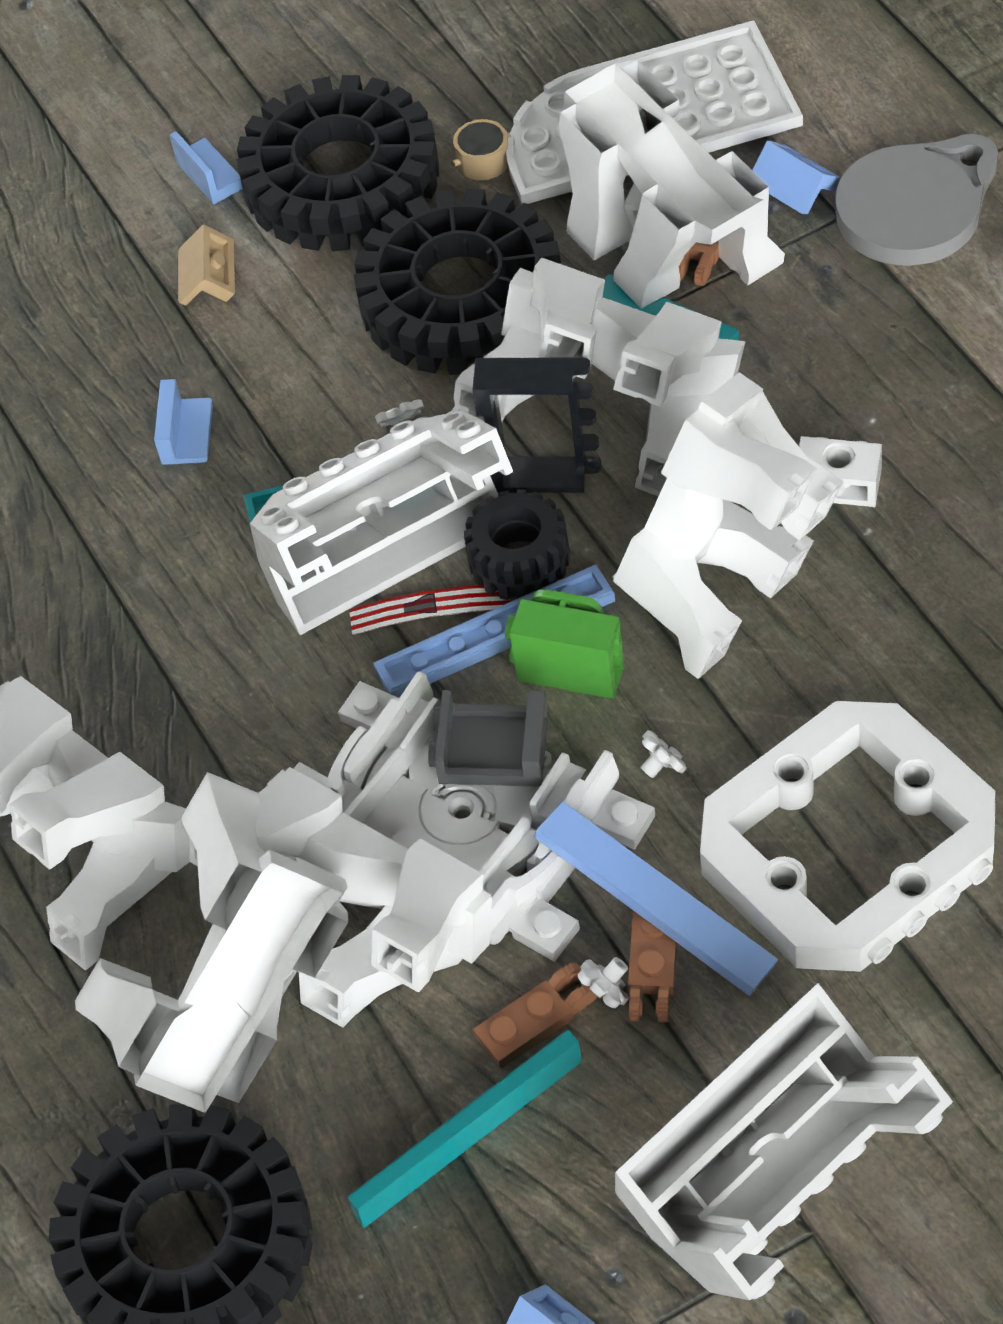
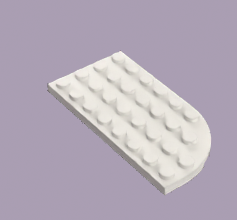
[506,20,803,204]

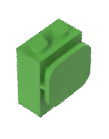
[505,589,625,699]

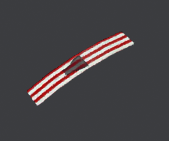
[349,585,510,635]

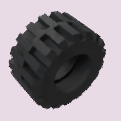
[464,489,570,600]

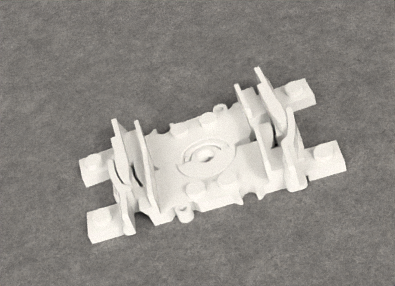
[294,671,655,962]

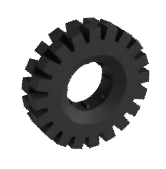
[236,75,439,251]
[354,188,561,375]
[48,1104,313,1324]

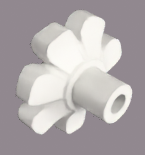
[375,399,424,428]
[641,730,687,778]
[578,957,629,1008]

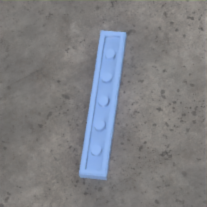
[373,564,615,698]
[534,801,778,996]

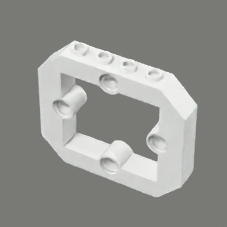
[700,701,995,972]

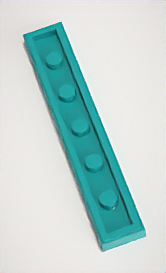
[348,1030,582,1228]

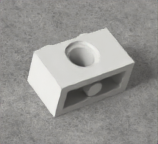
[799,436,882,507]

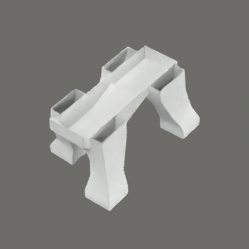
[558,60,785,309]
[452,258,745,496]
[612,372,844,679]
[0,676,190,970]
[189,767,492,1028]
[75,772,348,1113]

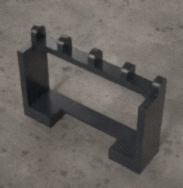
[472,357,602,493]

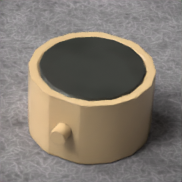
[452,119,511,181]

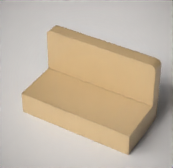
[178,224,235,306]

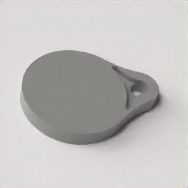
[835,134,998,266]

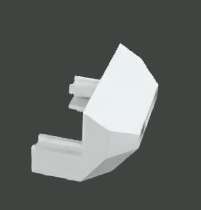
[250,411,513,635]
[615,983,953,1300]

